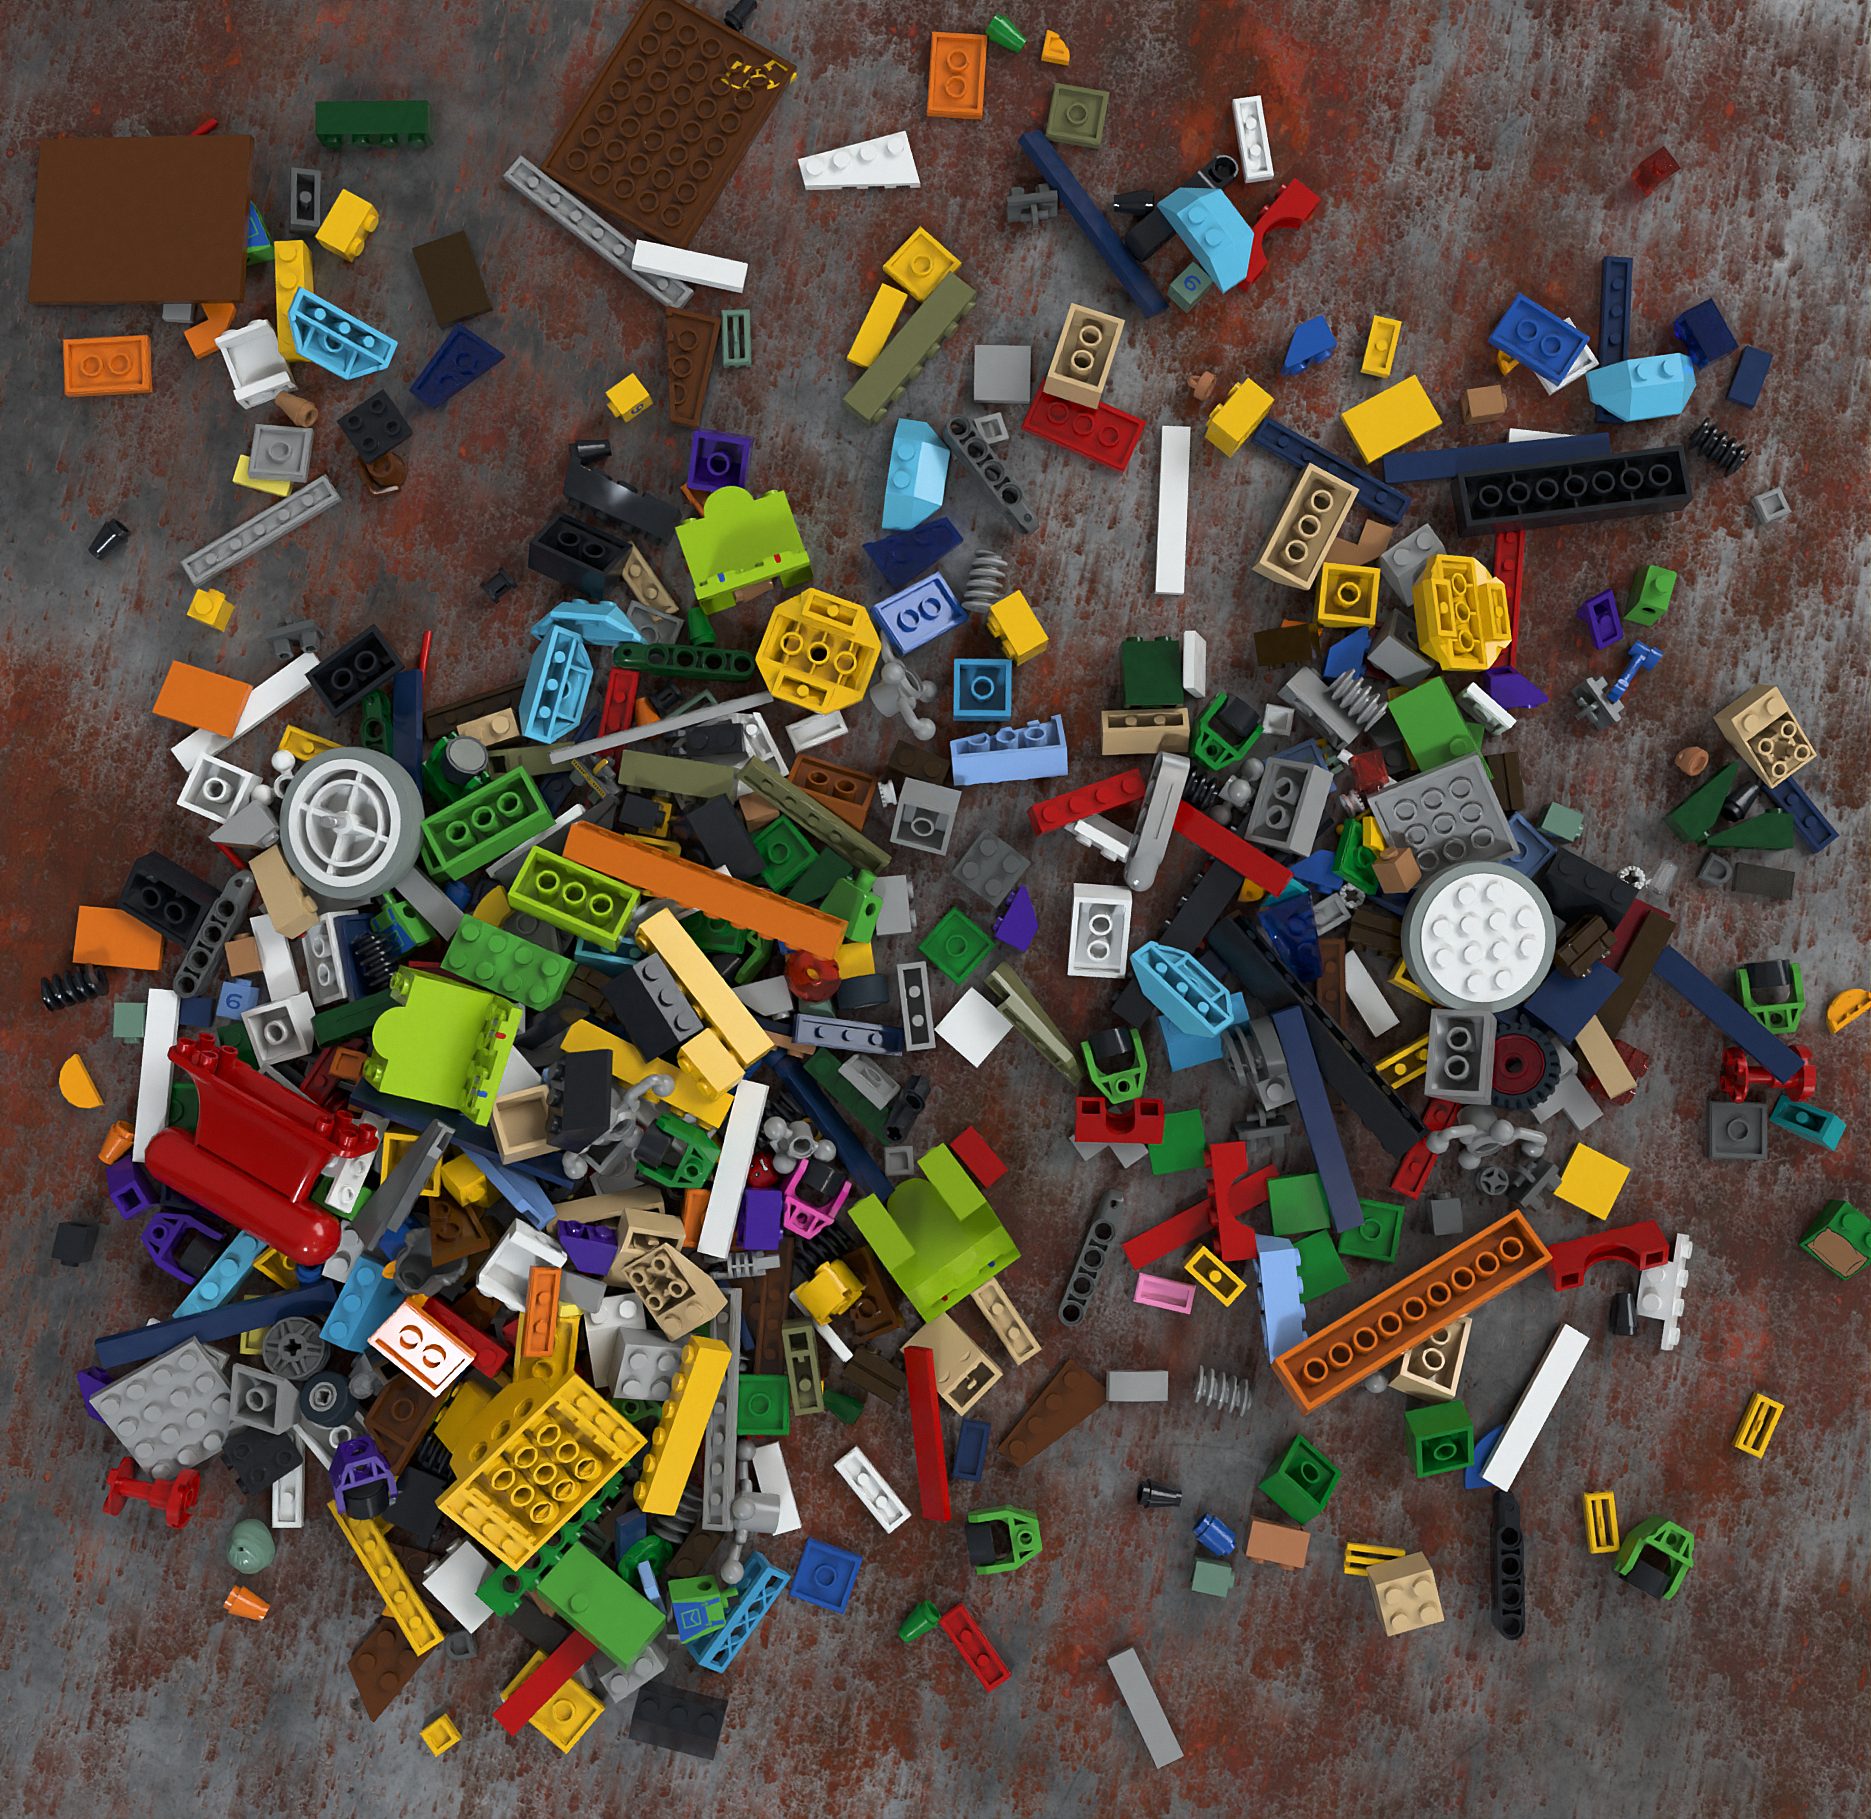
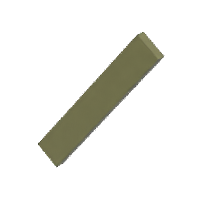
[736,755,892,876]

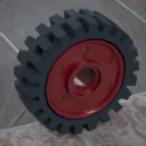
[1491,1023,1561,1112]

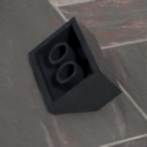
[528,511,633,601]
[304,624,406,719]
[667,793,767,881]
[1537,847,1640,933]
[116,851,222,951]
[600,952,704,1064]
[545,1049,613,1154]
[628,1680,729,1761]

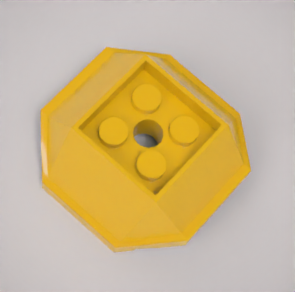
[1412,554,1512,672]
[755,588,882,716]

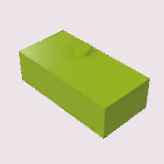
[507,845,641,953]

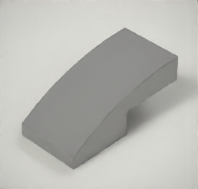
[949,412,1009,460]
[1106,1369,1168,1402]

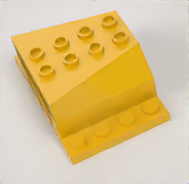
[435,1369,648,1572]

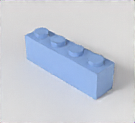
[950,714,1068,786]
[1253,1234,1308,1364]

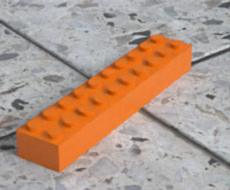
[1271,1209,1553,1416]

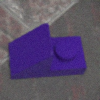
[1576,589,1624,650]

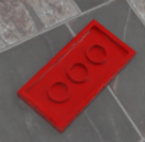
[1021,377,1146,474]

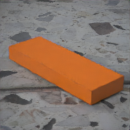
[520,1265,562,1357]

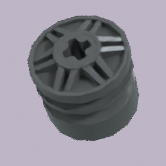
[1219,1015,1288,1089]
[262,1317,334,1383]

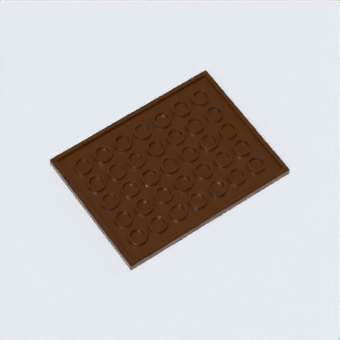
[539,0,798,250]
[28,134,255,305]

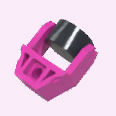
[780,1155,852,1240]

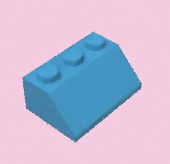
[1155,992,1250,1072]
[319,1251,406,1353]

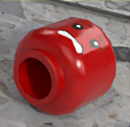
[745,1151,780,1188]

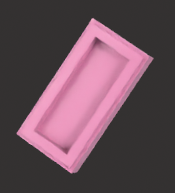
[1133,1272,1196,1314]

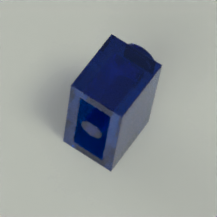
[1673,298,1739,371]

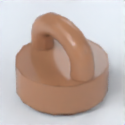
[1187,371,1217,401]
[1675,746,1708,776]

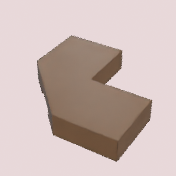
[1322,519,1393,566]

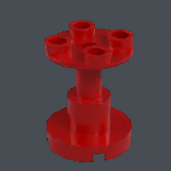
[1720,1044,1816,1104]
[103,1456,201,1530]

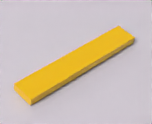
[327,1499,445,1656]

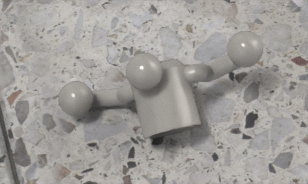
[869,629,938,741]
[562,1074,675,1179]
[1426,1104,1547,1170]
[721,1438,780,1584]

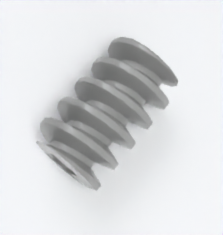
[961,549,1008,613]
[1325,668,1388,732]
[1192,1365,1257,1417]

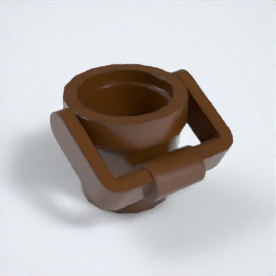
[356,452,408,498]

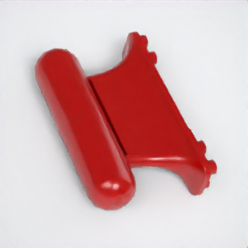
[144,1033,379,1266]

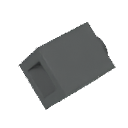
[1425,1192,1464,1236]

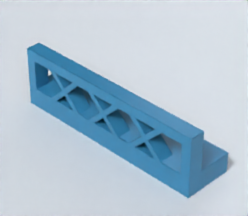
[685,1550,791,1673]

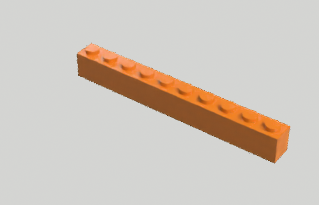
[562,820,849,961]

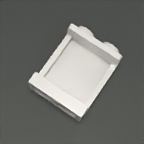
[214,319,298,409]
[476,1218,567,1313]
[422,1535,516,1634]

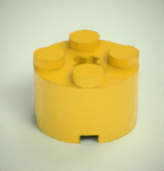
[794,1259,865,1327]

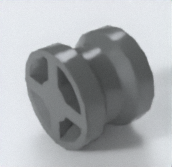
[1475,1166,1509,1195]

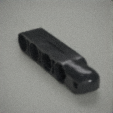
[1123,155,1239,262]
[1490,1489,1525,1641]

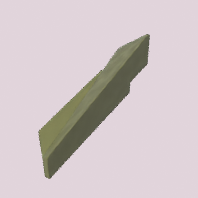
[983,960,1088,1086]

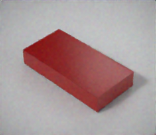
[949,1126,1008,1188]

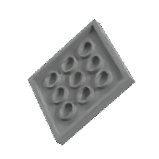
[1366,750,1521,891]
[89,1336,252,1483]

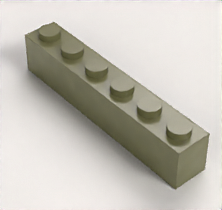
[843,271,977,428]

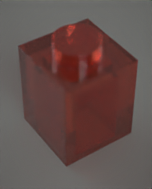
[1631,146,1681,197]
[1348,749,1390,795]

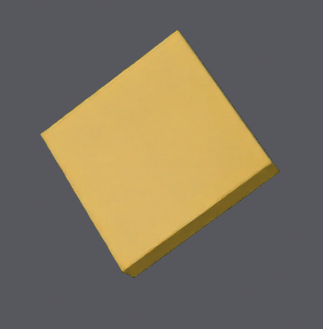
[883,226,962,304]
[1551,1142,1631,1220]

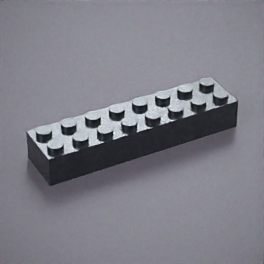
[1450,445,1693,538]

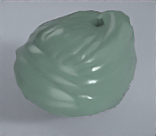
[225,1518,275,1574]

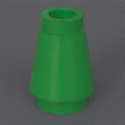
[985,13,1028,54]
[687,607,717,648]
[897,1600,941,1643]

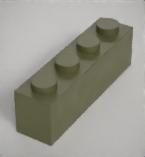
[618,749,741,803]

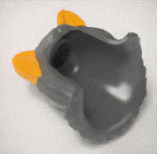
[382,1225,469,1308]

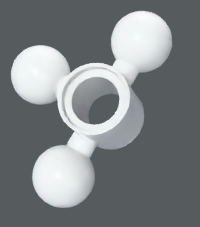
[251,750,295,806]

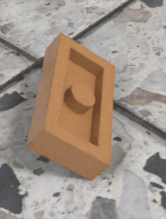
[763,1030,816,1058]

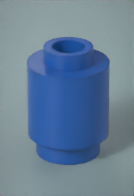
[442,879,473,912]
[1192,1513,1237,1557]

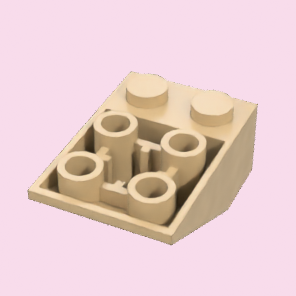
[1713,684,1817,789]
[599,1207,686,1289]
[621,1242,728,1342]
[900,1312,1003,1416]

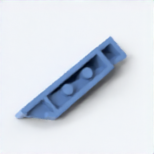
[459,1113,557,1231]

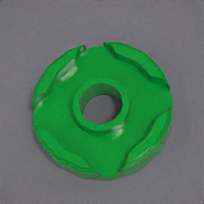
[618,1535,673,1587]

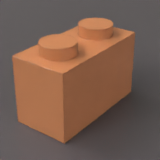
[1242,1515,1311,1570]

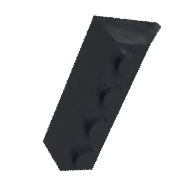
[562,455,683,546]

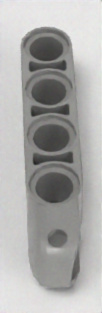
[1124,751,1190,892]

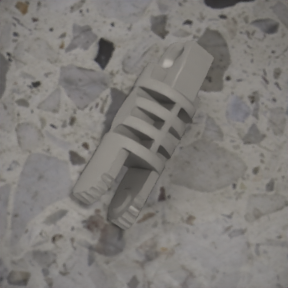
[704,1250,780,1281]

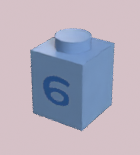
[216,978,261,1021]

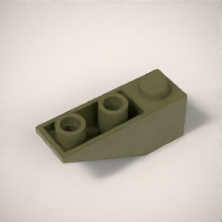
[484,741,575,780]

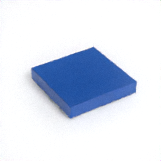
[789,1537,863,1615]

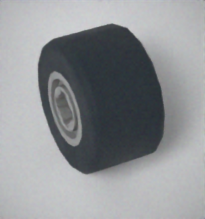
[835,973,890,1010]
[299,1371,360,1428]

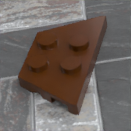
[363,1374,460,1476]
[347,1616,449,1723]

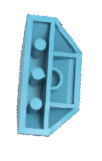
[1157,188,1254,294]
[287,287,398,380]
[1585,353,1696,422]
[882,418,950,533]
[530,599,649,646]
[519,625,594,744]
[1130,941,1234,1038]

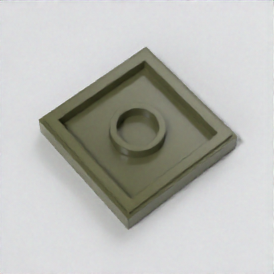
[1045,83,1110,149]

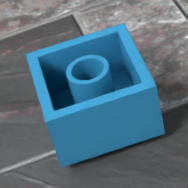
[953,659,1012,722]

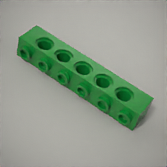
[475,1472,624,1618]

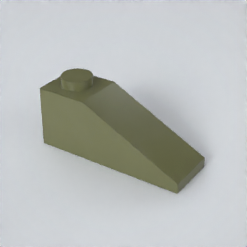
[782,1316,824,1416]

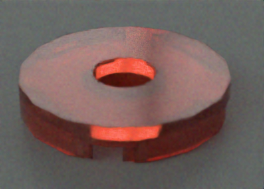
[784,949,841,1003]

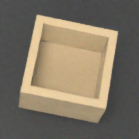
[489,1084,561,1165]
[1366,1551,1444,1636]

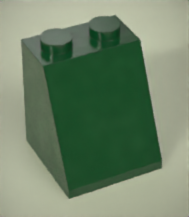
[1119,636,1184,710]

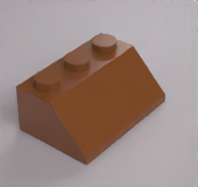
[779,753,879,834]

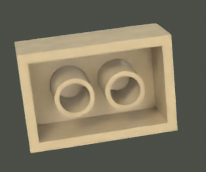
[1043,303,1125,409]

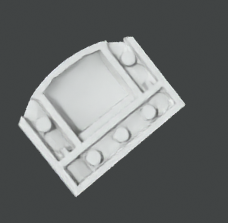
[670,712,789,810]

